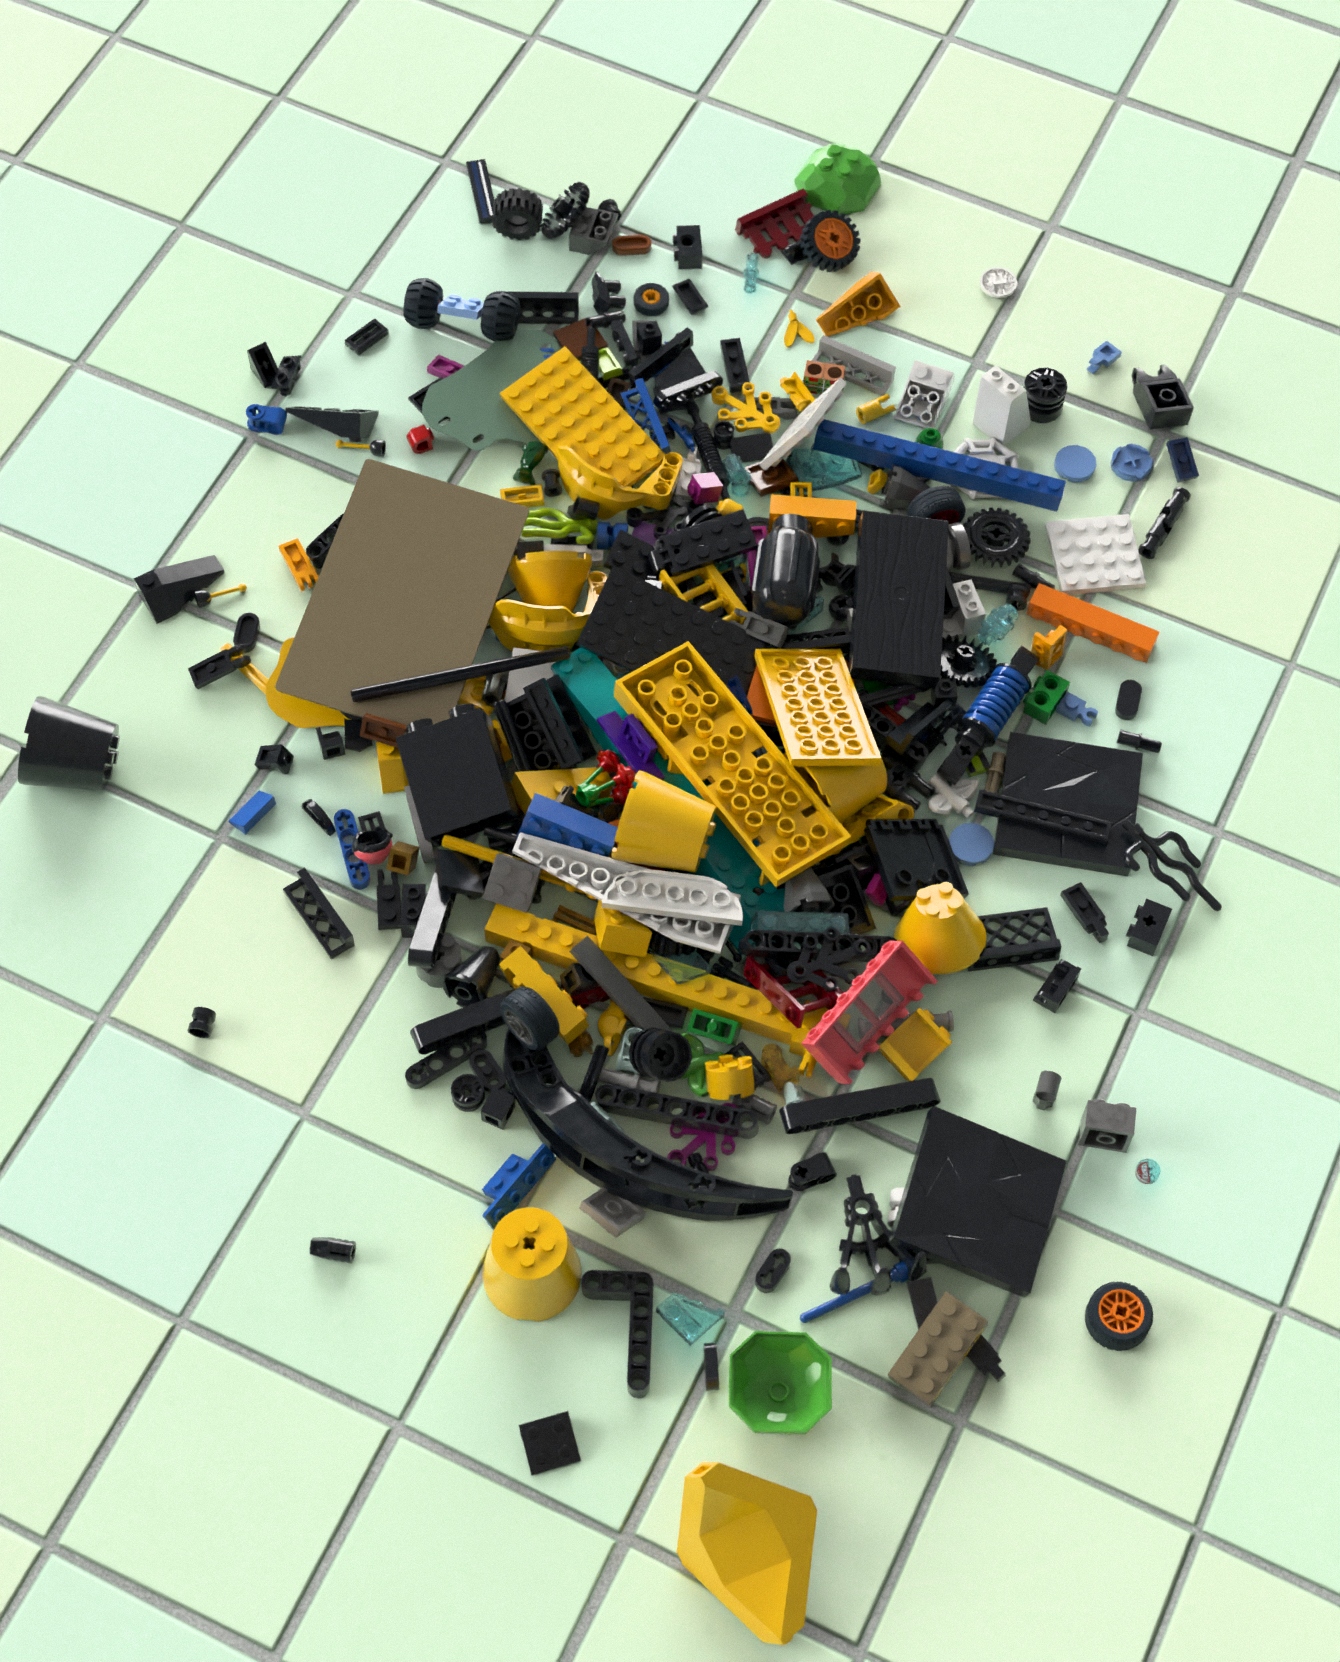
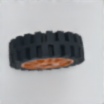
[800,210,861,272]

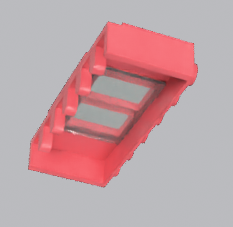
[801,941,937,1085]

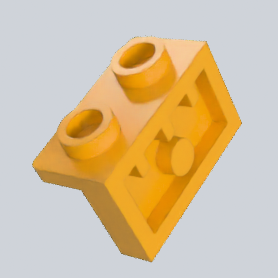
[1031,625,1067,671]

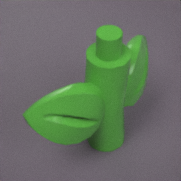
[679,1033,723,1097]

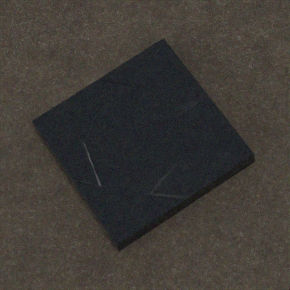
[993,732,1143,877]
[888,1106,1067,1298]

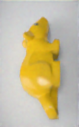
[597,999,630,1056]

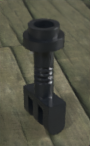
[707,956,758,990]

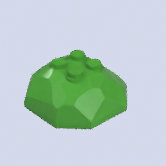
[794,144,881,215]
[729,1331,832,1435]

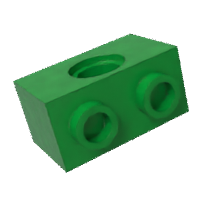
[686,1008,743,1046]

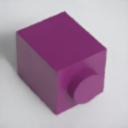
[687,472,723,504]

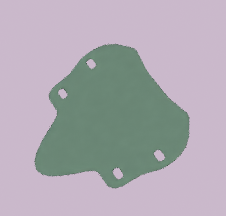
[422,329,561,451]

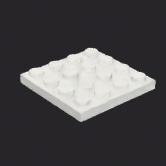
[759,378,847,470]
[1045,514,1146,595]

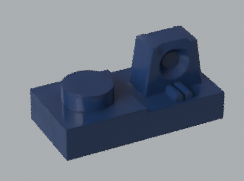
[1166,437,1199,483]

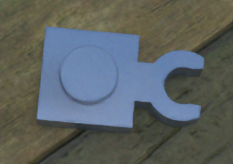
[1056,692,1098,726]

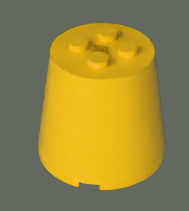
[783,753,887,823]
[611,770,716,873]
[482,1207,582,1322]

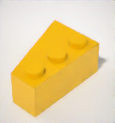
[593,900,652,958]

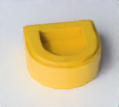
[867,469,888,495]

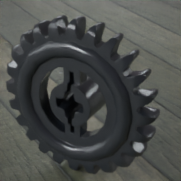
[541,181,590,239]
[963,507,1031,568]
[940,634,997,688]

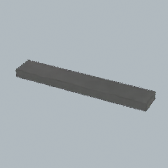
[569,935,673,1032]

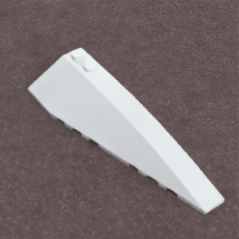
[512,832,741,954]

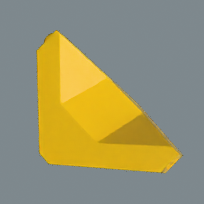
[677,1462,817,1645]

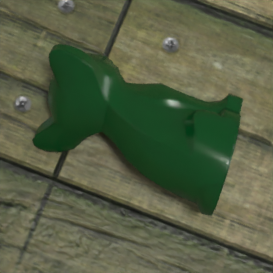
[513,441,548,485]

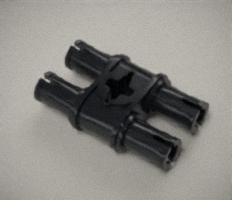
[880,750,935,813]

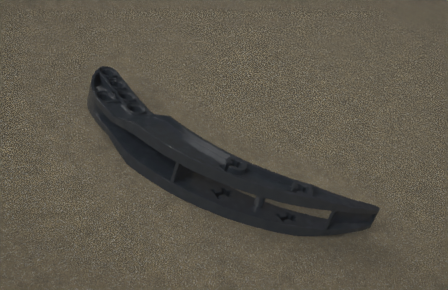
[503,1028,793,1221]

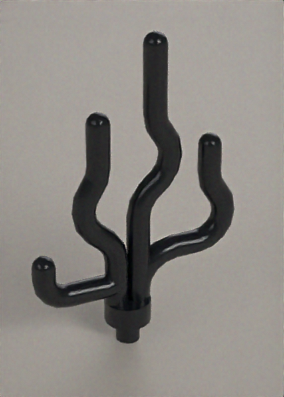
[1122,820,1222,911]

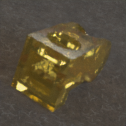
[761,1043,801,1092]

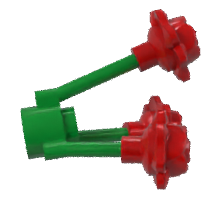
[576,750,635,808]

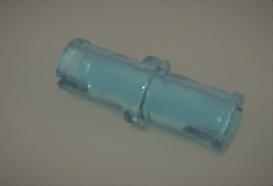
[743,253,759,293]

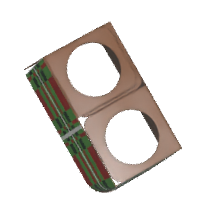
[803,360,845,395]

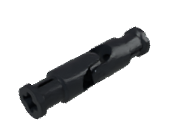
[1138,487,1191,559]

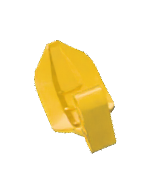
[556,445,683,520]
[488,571,607,652]

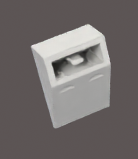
[894,360,955,429]

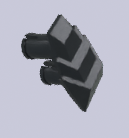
[591,271,626,315]

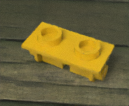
[780,372,815,411]

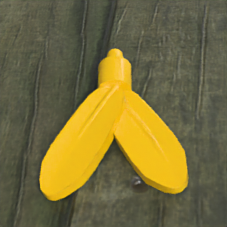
[784,310,815,347]

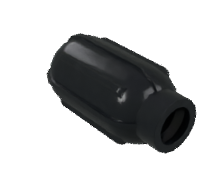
[751,513,820,630]

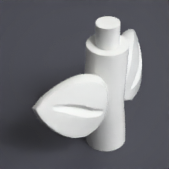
[928,774,979,818]

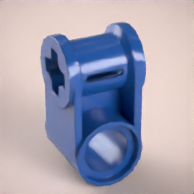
[246,404,288,435]

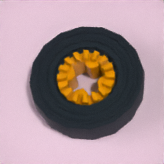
[633,283,669,316]

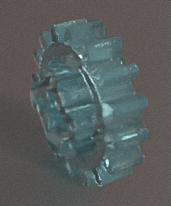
[977,604,1019,646]

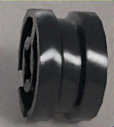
[451,1074,485,1112]

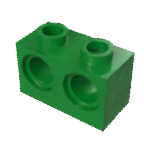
[1023,670,1070,725]

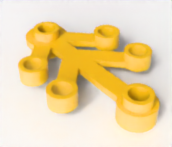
[711,382,780,433]

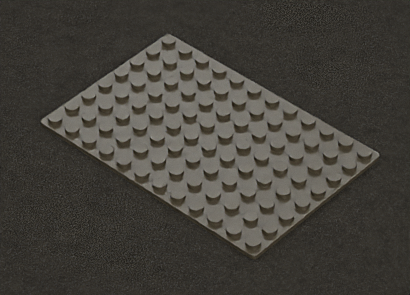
[275,459,529,725]

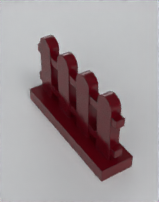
[735,188,814,259]

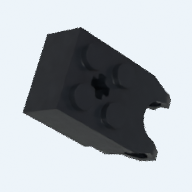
[1131,364,1194,430]

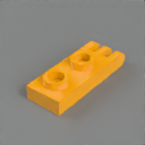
[278,538,319,592]

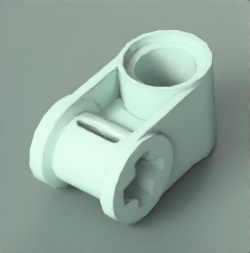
[616,1027,641,1074]

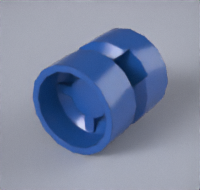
[597,522,628,550]

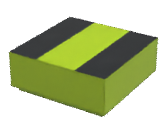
[966,752,990,777]

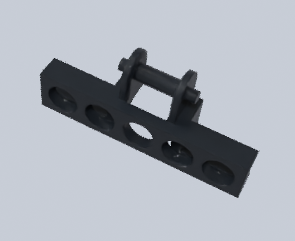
[922,704,967,755]

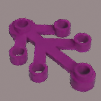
[667,1103,738,1171]

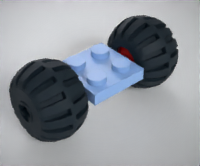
[403,278,520,341]

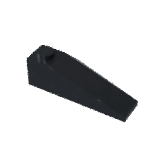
[285,406,379,442]

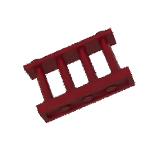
[744,945,844,1029]

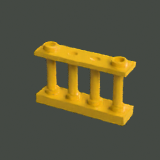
[658,564,749,625]

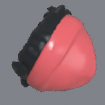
[352,826,393,865]

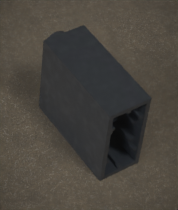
[395,703,521,847]

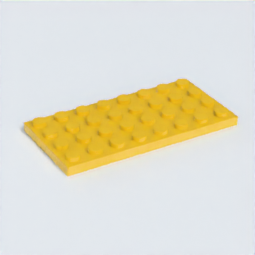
[500,346,666,487]
[754,649,881,767]

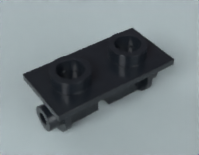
[781,240,809,265]
[271,355,301,397]

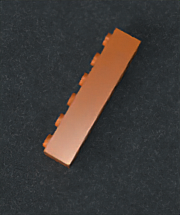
[1026,583,1159,663]

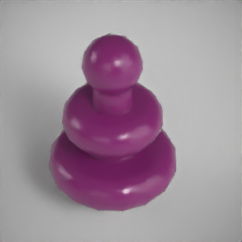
[893,694,916,712]

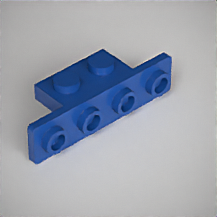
[482,1144,556,1230]

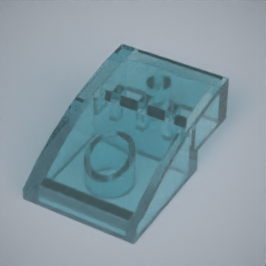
[786,443,863,492]

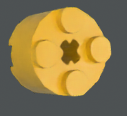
[705,1054,755,1100]

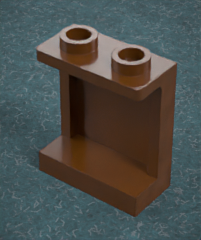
[360,713,407,748]

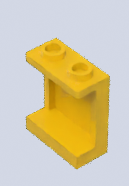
[878,1008,953,1082]

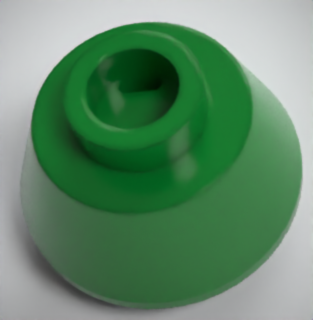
[915,428,943,449]

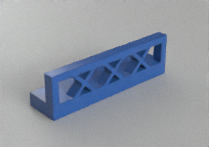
[621,378,671,454]

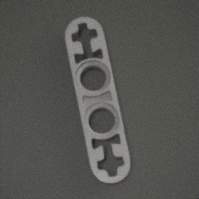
[404,786,435,863]

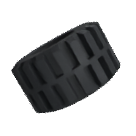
[492,188,543,240]

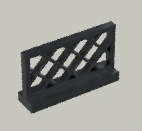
[968,907,1062,972]

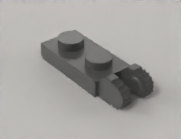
[739,397,798,420]
[730,608,790,649]

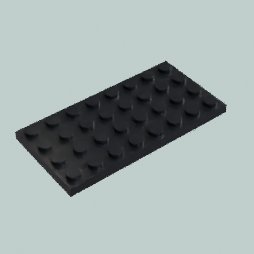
[576,566,771,706]

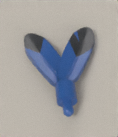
[667,417,695,452]

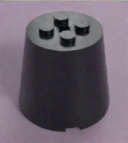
[18,696,120,790]

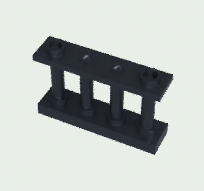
[523,674,597,770]

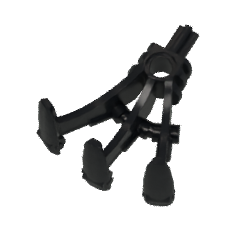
[830,1174,927,1295]

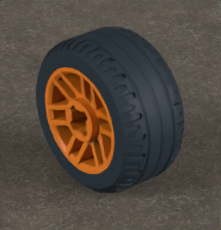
[1085,1281,1153,1351]

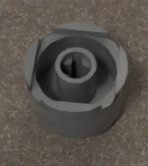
[416,934,462,988]

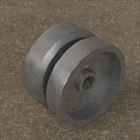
[946,522,971,572]

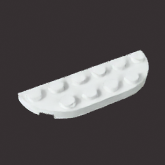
[602,869,743,926]

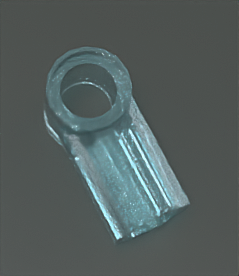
[722,454,751,497]

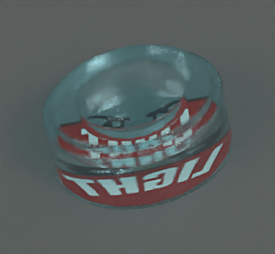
[1135,1159,1161,1184]

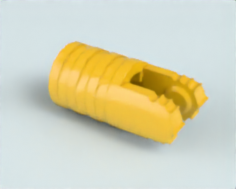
[856,394,896,424]

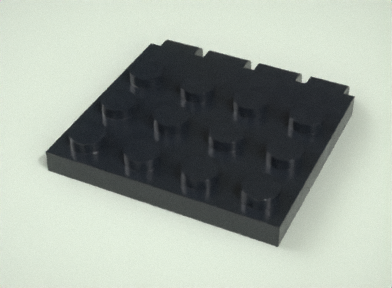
[864,819,969,901]

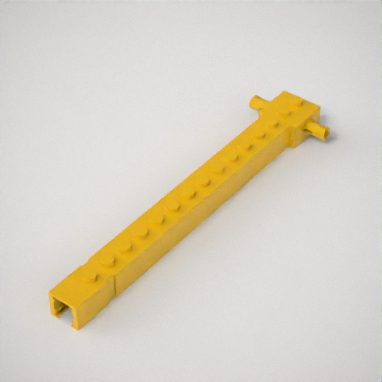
[484,903,851,1077]

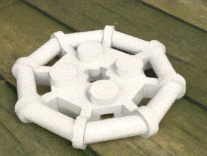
[952,437,1019,500]

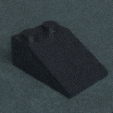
[816,863,876,935]

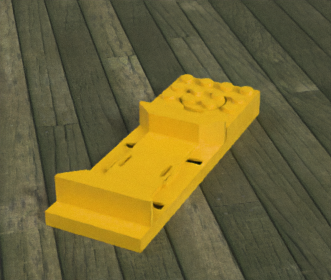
[613,641,852,887]

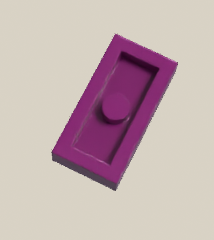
[427,354,464,379]

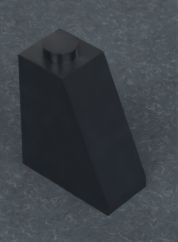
[653,347,706,397]

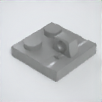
[579,1187,647,1238]

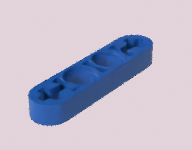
[334,809,370,890]

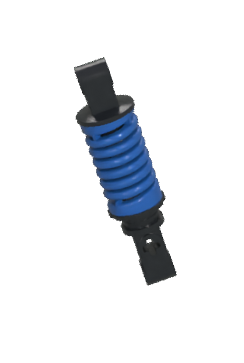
[936,645,1040,786]

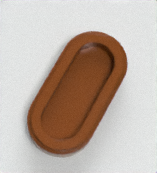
[612,235,651,255]

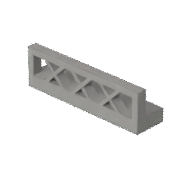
[811,335,896,396]

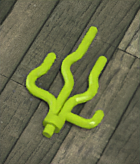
[521,508,598,544]

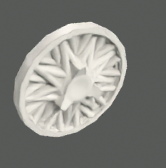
[980,267,1017,298]

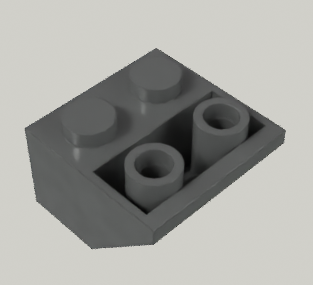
[569,207,618,255]

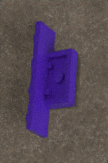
[596,710,665,780]

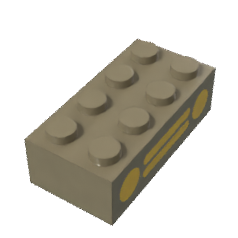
[888,1291,988,1408]

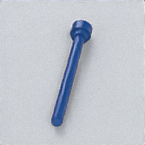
[800,1261,909,1323]

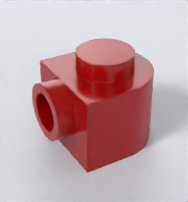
[406,425,434,454]

